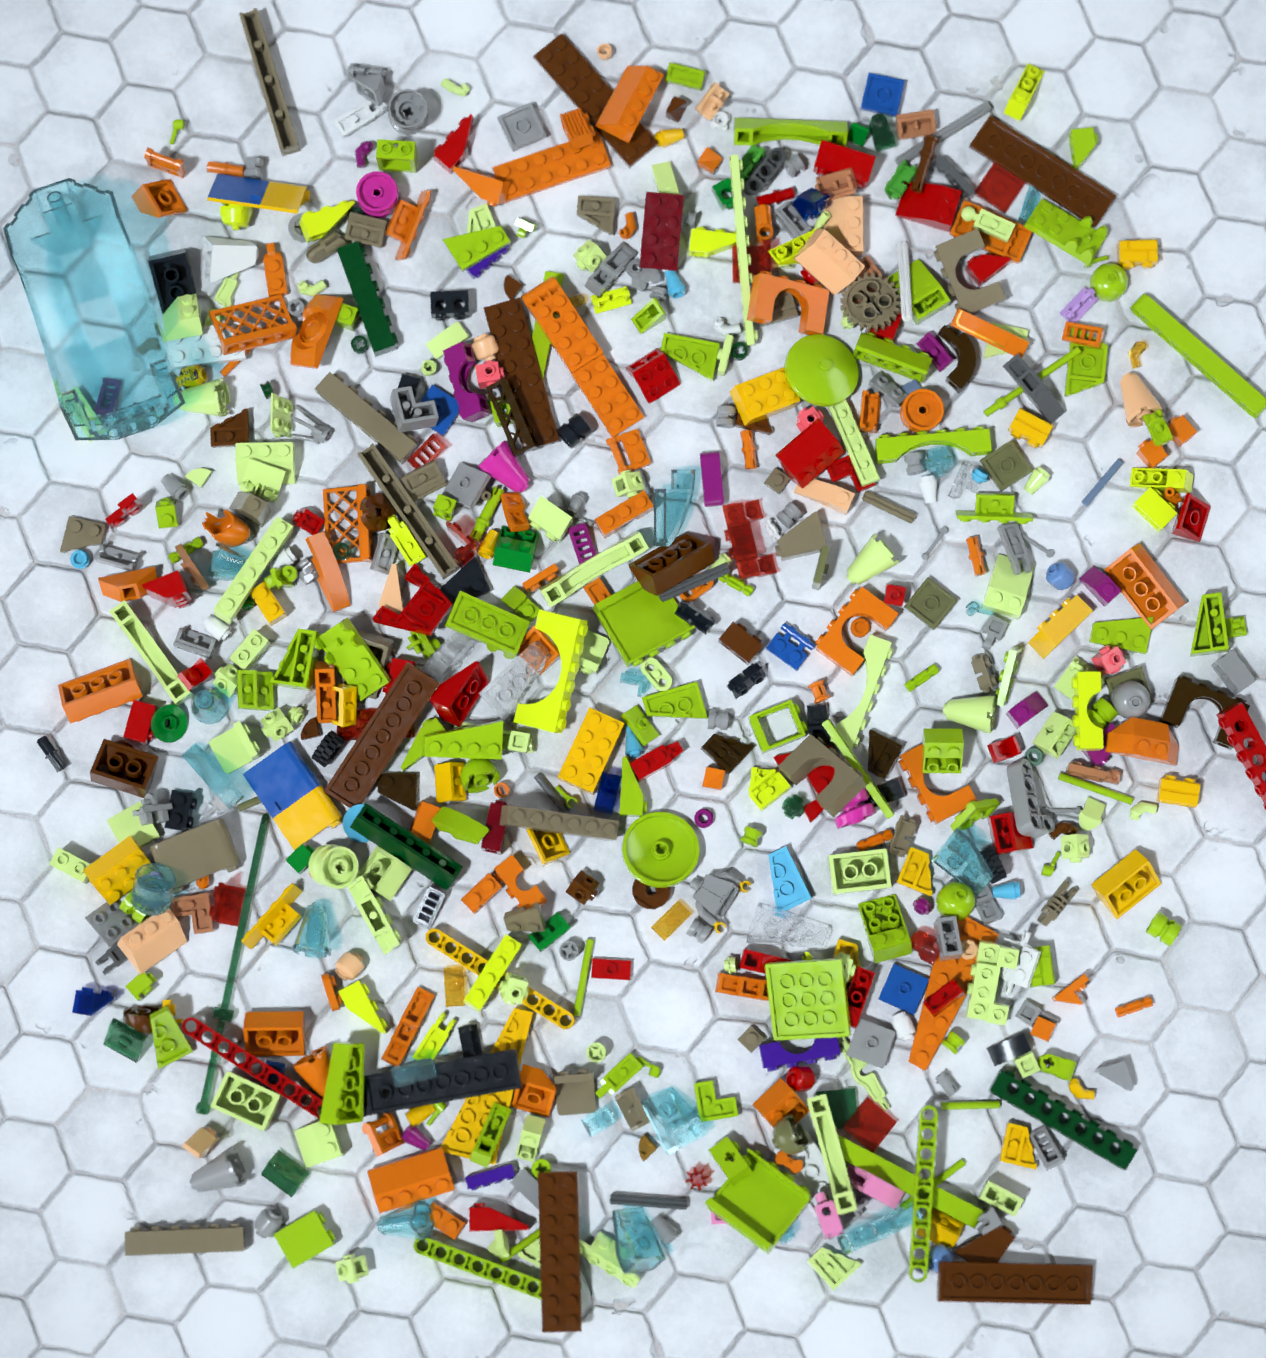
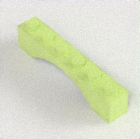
[214,516,293,625]
[538,531,649,607]
[109,600,194,706]
[829,635,893,750]
[807,1094,858,1215]

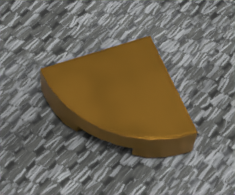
[638,1134,658,1161]

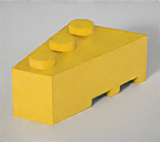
[1028,595,1093,659]

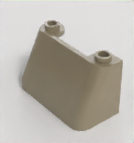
[149,818,242,894]

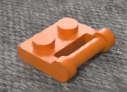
[144,147,186,179]
[606,428,651,475]
[362,1112,405,1156]

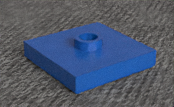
[860,72,905,117]
[421,385,459,437]
[878,964,929,1015]

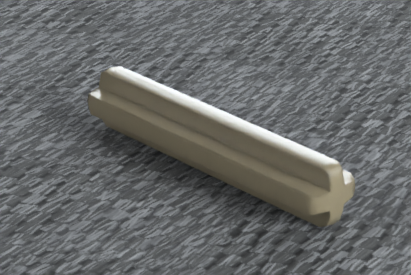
[862,491,916,523]

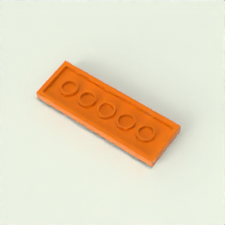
[492,131,611,203]

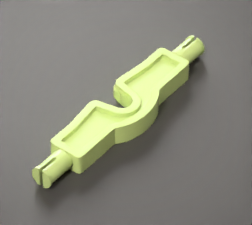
[203,271,240,326]
[837,1037,891,1112]

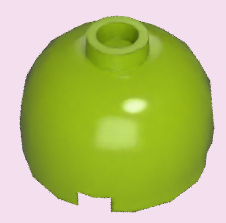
[1090,263,1128,302]
[460,758,500,794]
[936,881,975,921]

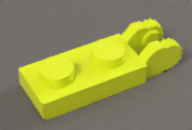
[412,1012,457,1065]

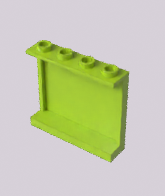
[592,581,695,668]
[705,1148,812,1255]

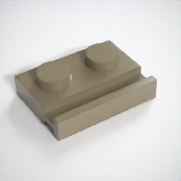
[344,212,387,248]
[761,292,798,327]
[401,460,447,502]

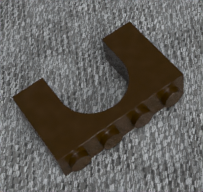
[1159,676,1250,750]

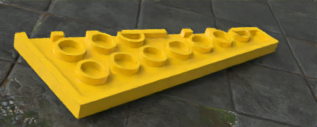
[440,1008,533,1165]

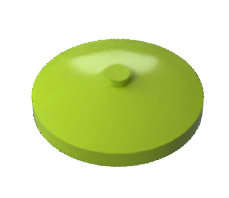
[784,334,858,407]
[622,812,699,888]

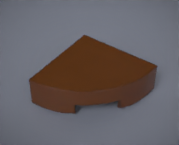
[504,275,523,300]
[301,717,320,741]

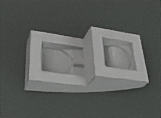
[970,880,1002,926]
[1015,1000,1060,1032]

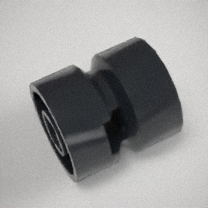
[556,413,592,449]

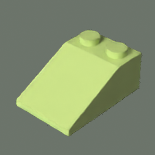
[981,554,1035,620]

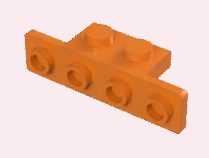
[385,190,431,261]

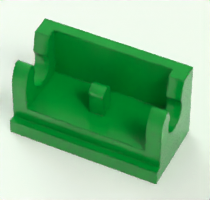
[528,912,571,952]

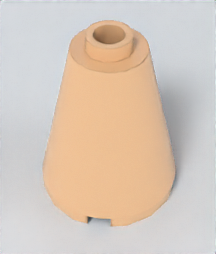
[1120,372,1163,428]

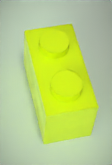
[1132,487,1178,532]

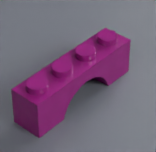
[443,341,491,423]

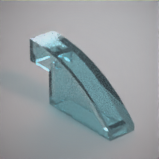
[654,469,695,547]
[182,743,244,810]
[836,1201,924,1255]

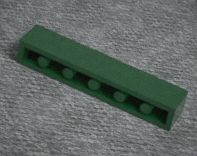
[337,241,398,357]
[350,803,463,890]

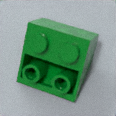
[493,526,539,573]

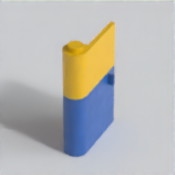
[207,174,311,214]
[243,741,343,850]

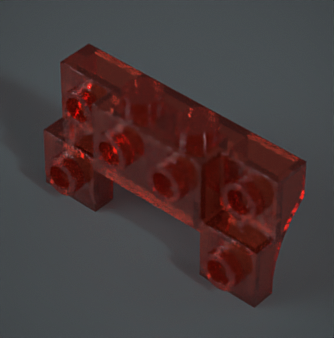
[722,499,777,581]

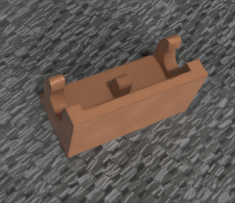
[895,109,936,140]
[815,167,858,203]

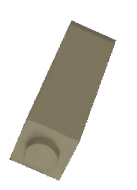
[229,492,272,527]
[775,511,827,561]

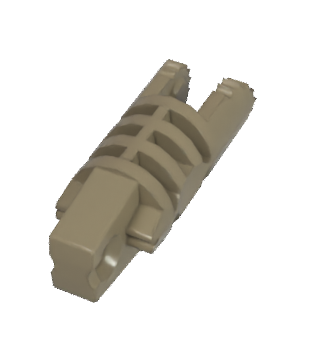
[1037,880,1078,927]

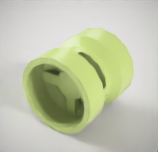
[587,1043,606,1063]

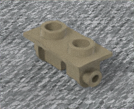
[971,653,999,694]
[888,815,917,858]

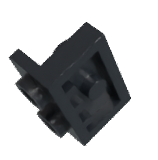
[164,790,198,832]

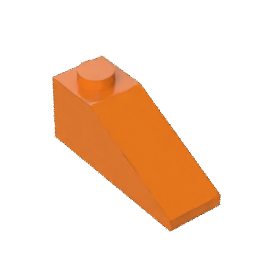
[452,166,511,207]
[315,661,337,723]

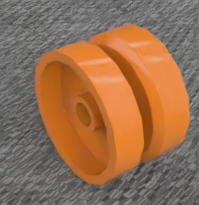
[900,389,944,433]

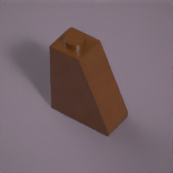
[954,1225,1015,1262]

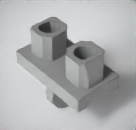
[132,793,173,826]

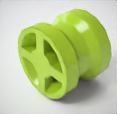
[739,826,763,848]
[941,1031,966,1055]
[532,1159,551,1178]

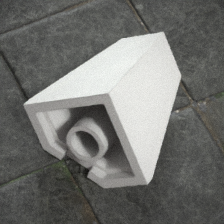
[202,236,259,282]

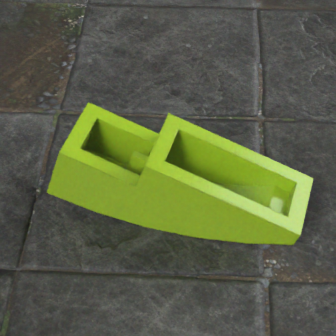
[431,806,489,844]

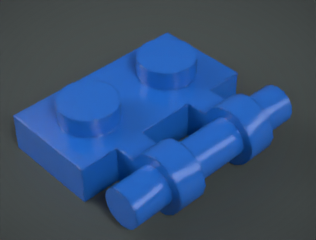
[766,622,816,671]

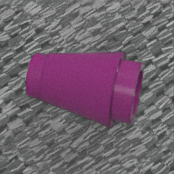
[401,1124,431,1151]

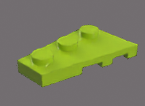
[443,226,511,272]

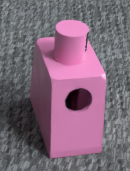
[814,1191,844,1240]

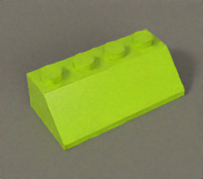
[853,332,933,383]

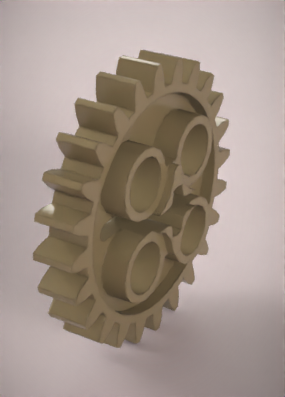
[840,272,901,333]

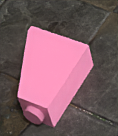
[847,1164,904,1210]

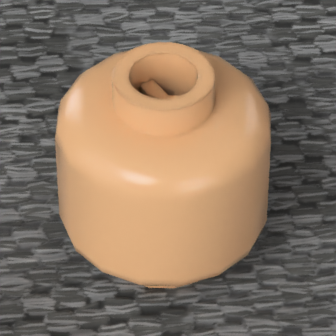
[471,333,499,361]
[335,952,364,981]

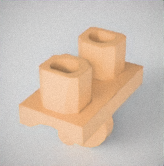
[695,82,729,121]

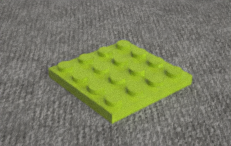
[765,958,851,1041]

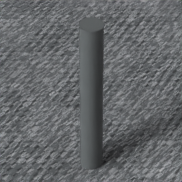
[534,773,572,814]

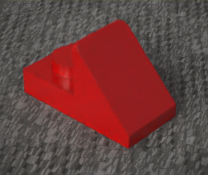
[177,658,215,691]

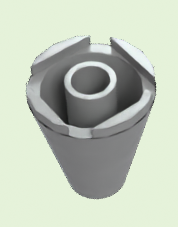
[190,1148,247,1192]

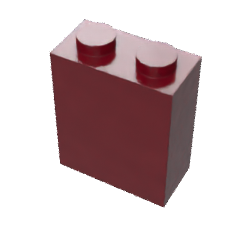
[481,800,508,855]

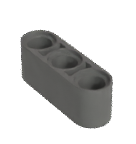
[743,147,786,195]

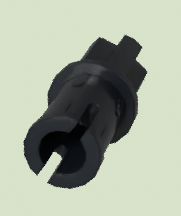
[37,736,68,773]

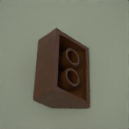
[90,739,159,798]

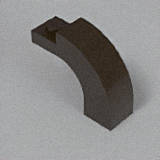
[938,325,976,393]

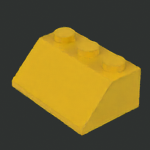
[1091,849,1161,920]

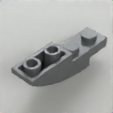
[1002,353,1065,424]

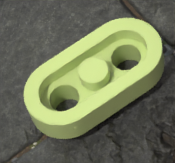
[641,657,672,692]

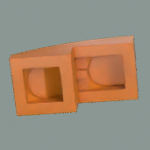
[501,492,530,532]

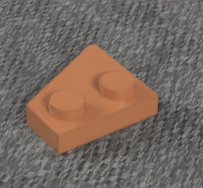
[174,543,209,591]

